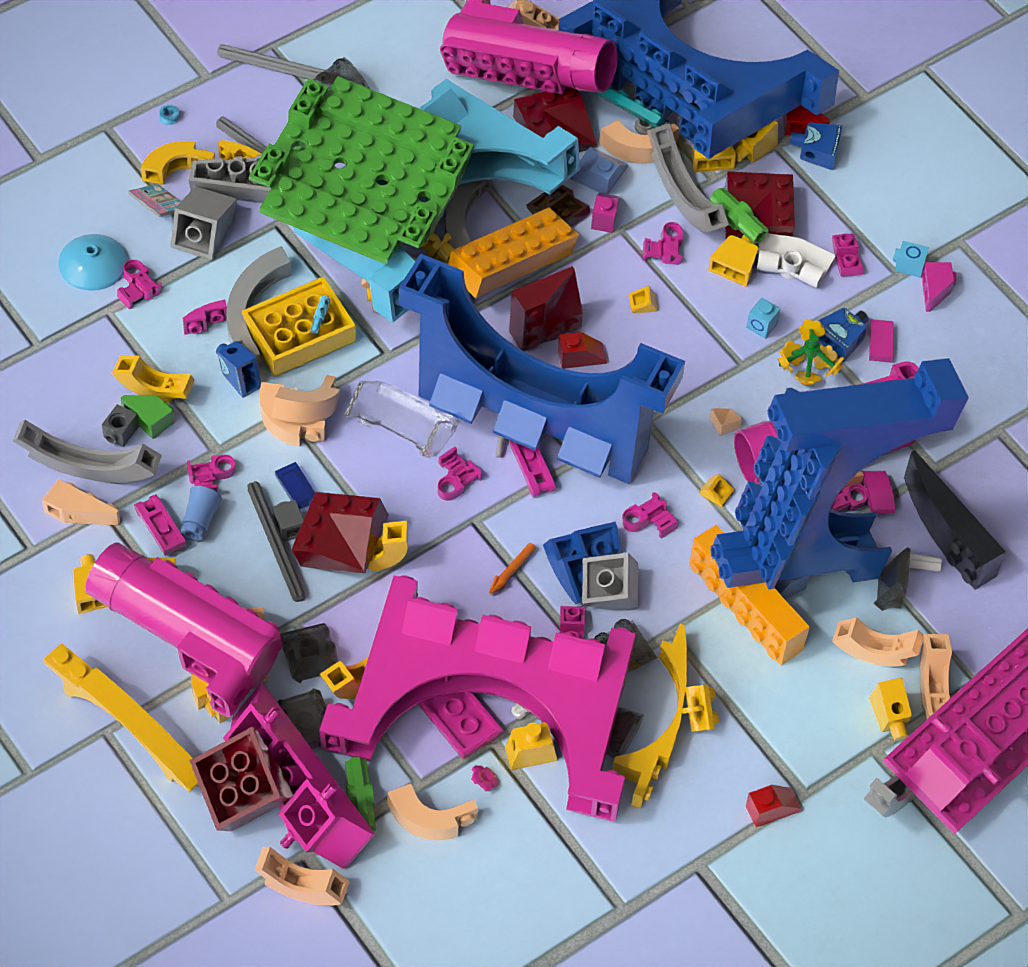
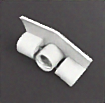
[756,233,835,288]

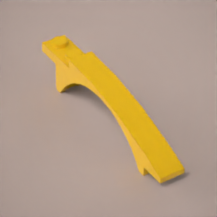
[612,624,687,808]
[43,643,199,793]

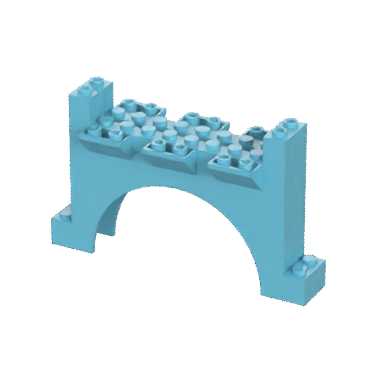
[293,79,580,323]

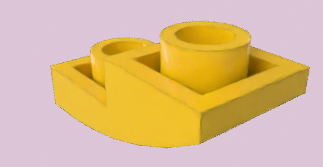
[218,140,262,160]

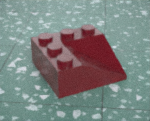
[513,87,597,152]
[725,171,795,240]
[509,266,583,351]
[291,492,389,574]
[190,727,293,831]

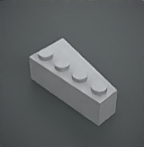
[189,155,272,202]

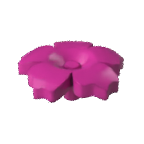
[471,765,499,792]

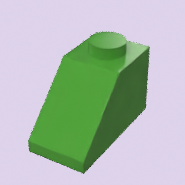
[120,395,174,439]

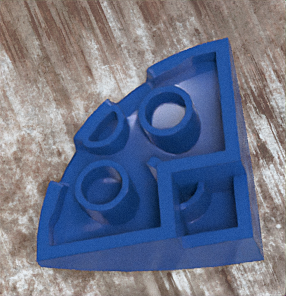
[543,521,620,605]

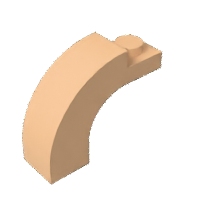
[599,120,679,163]
[271,375,340,423]
[259,382,326,447]
[832,617,924,666]
[920,634,952,719]
[387,784,478,841]
[255,847,350,906]

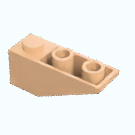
[508,0,559,30]
[42,479,120,526]

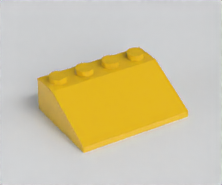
[242,276,356,377]

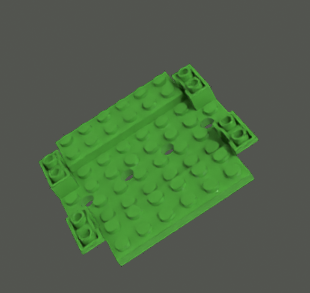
[249,76,474,265]

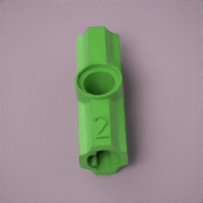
[709,187,768,244]
[345,757,376,832]

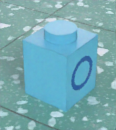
[893,241,929,278]
[746,297,781,339]

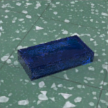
[275,462,315,509]

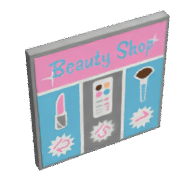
[127,184,181,217]

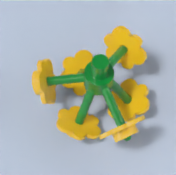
[777,319,844,386]

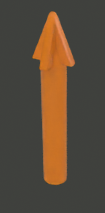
[489,543,536,594]

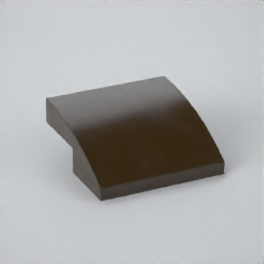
[526,184,590,227]

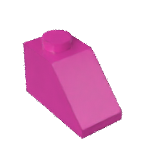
[591,193,620,233]
[921,262,957,312]

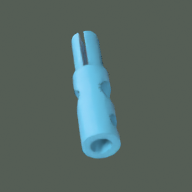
[310,296,330,334]

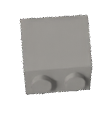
[582,553,638,610]

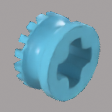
[159,104,179,125]

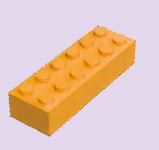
[448,207,579,298]
[689,524,810,665]

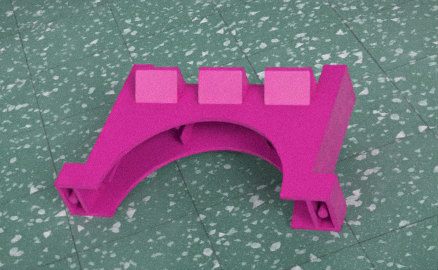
[320,575,636,822]

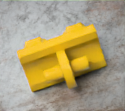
[422,233,454,264]
[681,684,719,732]

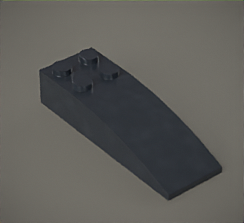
[904,450,1006,590]

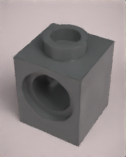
[102,404,139,447]
[272,500,304,542]

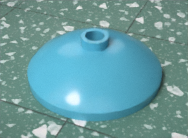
[59,234,127,291]

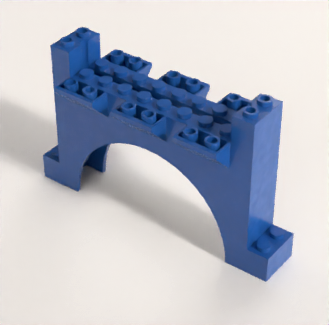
[558,0,839,159]
[399,253,685,484]
[710,358,969,590]

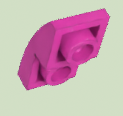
[832,233,863,277]
[182,299,227,335]
[862,471,896,515]
[559,606,585,639]

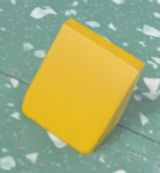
[628,286,658,313]
[698,474,734,507]

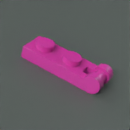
[510,440,555,497]
[134,494,186,556]

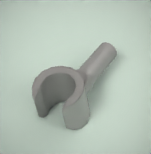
[495,434,505,458]

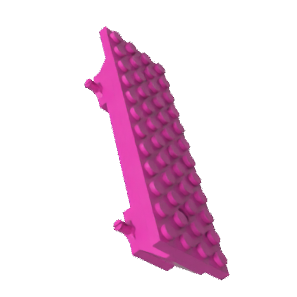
[882,628,1028,835]

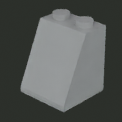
[170,186,237,260]

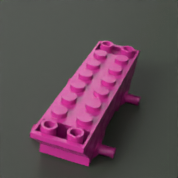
[223,683,375,869]

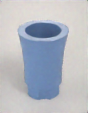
[181,486,222,542]

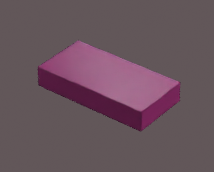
[869,319,893,363]

